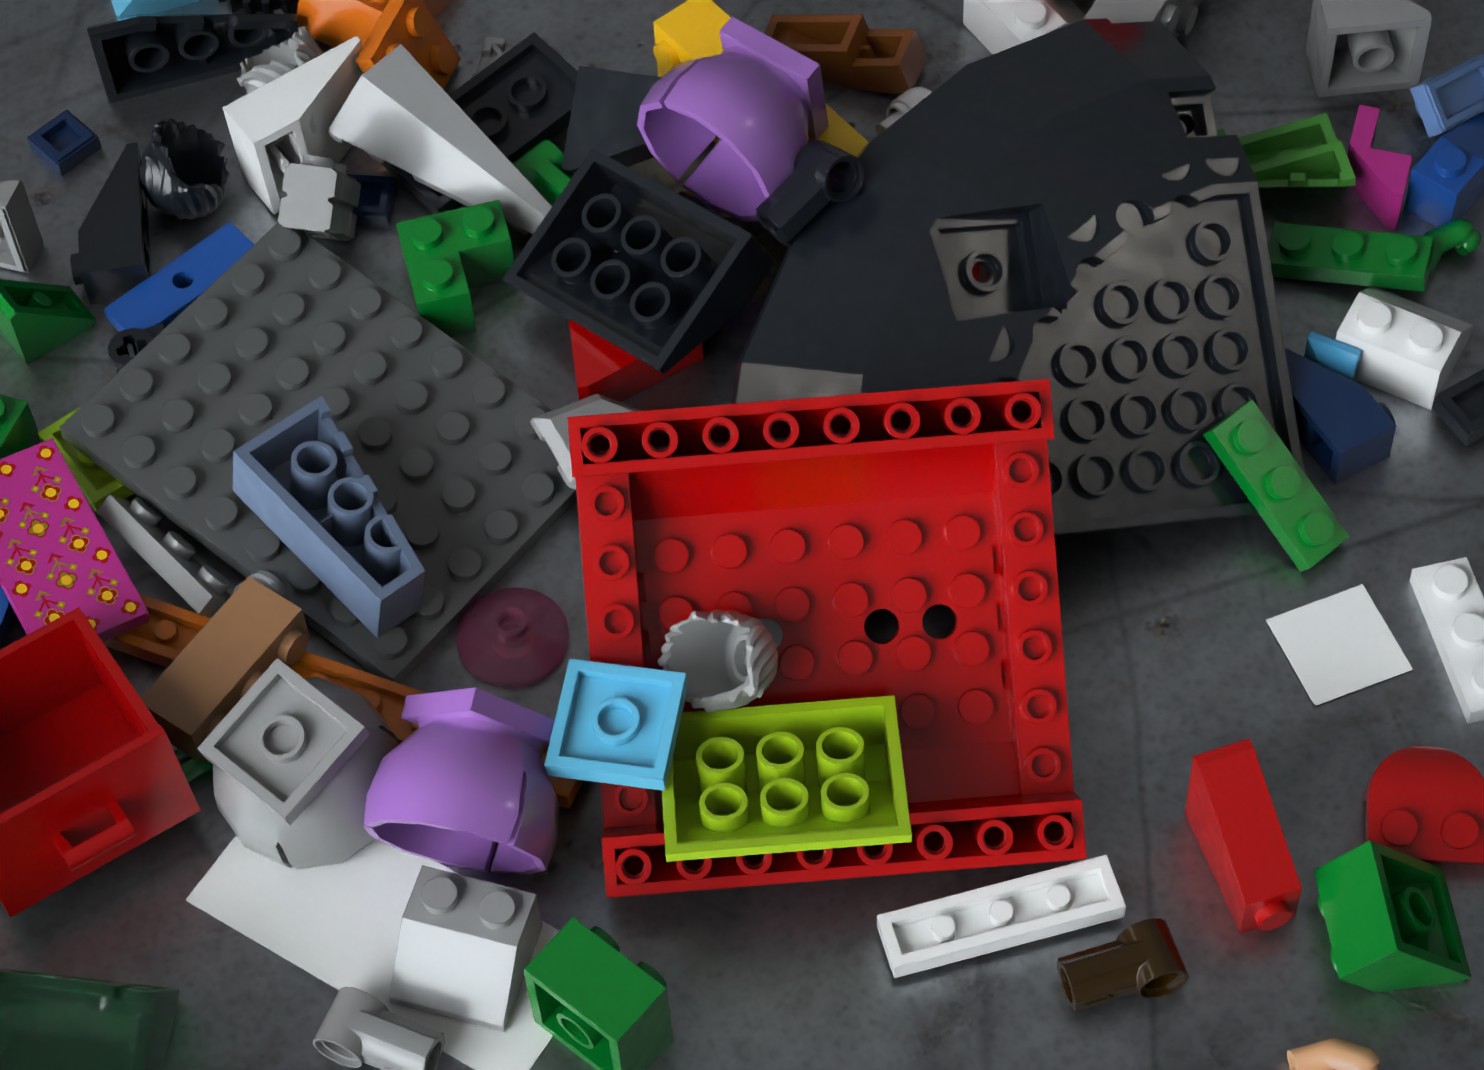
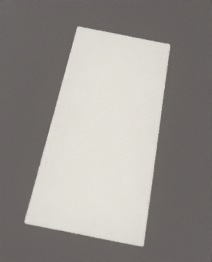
[186,836,560,1070]

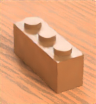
[141,576,311,764]

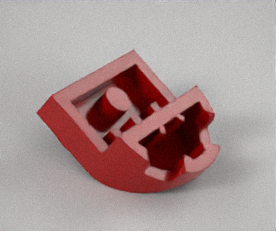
[1363,746,1484,865]

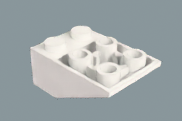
[222,36,364,214]

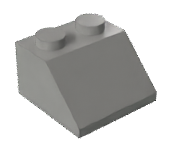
[1305,0,1432,97]
[389,865,543,1032]

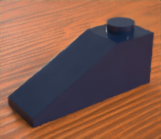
[1284,347,1396,485]

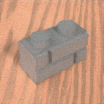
[278,155,361,242]

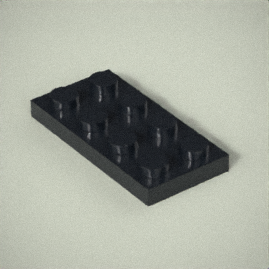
[382,32,578,214]

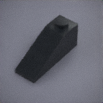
[70,143,152,305]

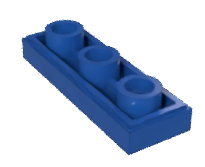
[104,222,254,332]

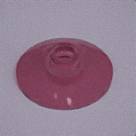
[456,588,569,688]

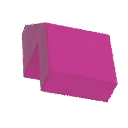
[1347,104,1412,229]

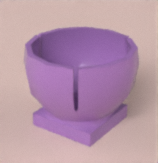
[637,16,829,222]
[363,687,559,875]

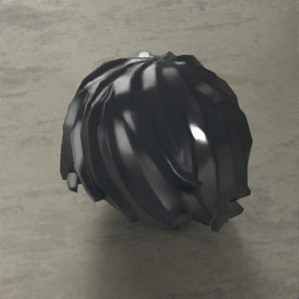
[139,119,230,220]

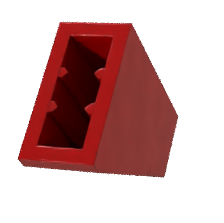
[568,319,712,402]
[1184,738,1302,933]

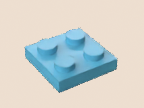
[544,659,688,791]

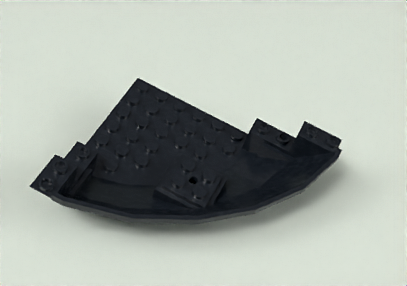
[731,18,1305,537]

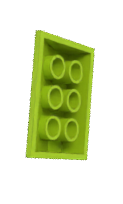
[662,695,912,862]

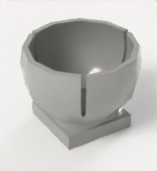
[197,658,398,869]

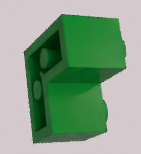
[396,200,514,337]

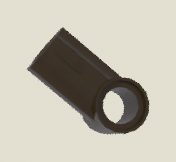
[1057,918,1189,1012]

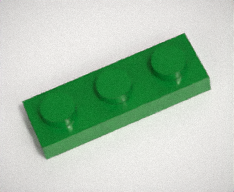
[1268,222,1435,292]
[1203,399,1350,572]

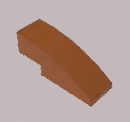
[764,14,927,94]

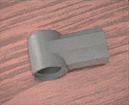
[313,987,446,1070]

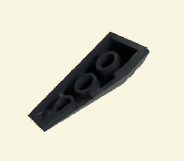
[87,14,299,104]

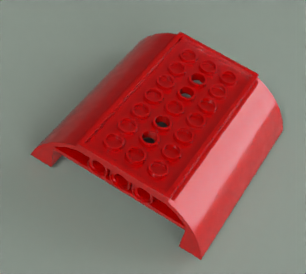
[567,379,1087,898]

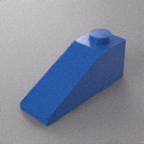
[1404,111,1484,227]

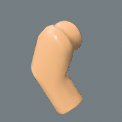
[1287,1037,1381,1070]

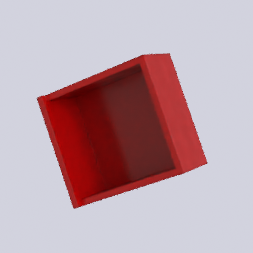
[0,607,201,918]

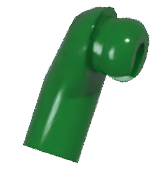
[1423,218,1481,279]

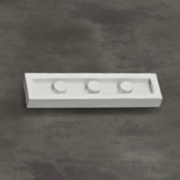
[877,854,1126,978]

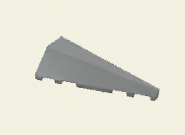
[328,44,552,236]

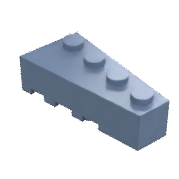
[232,395,425,639]

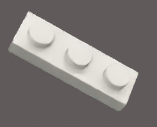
[1410,557,1484,724]

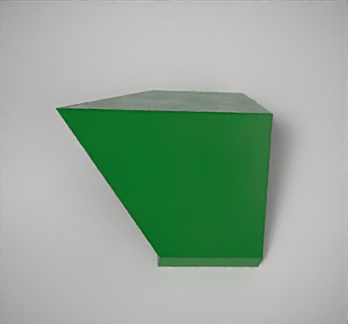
[0,279,96,365]

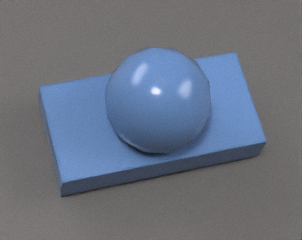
[1410,53,1484,137]

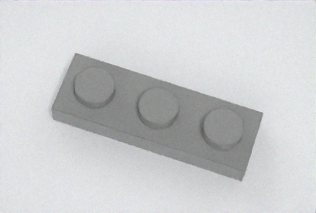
[96,495,231,618]

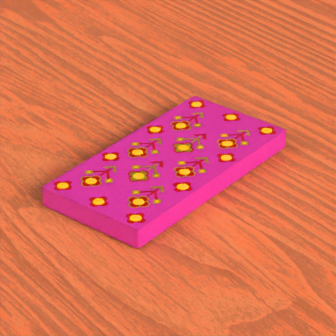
[0,438,149,642]

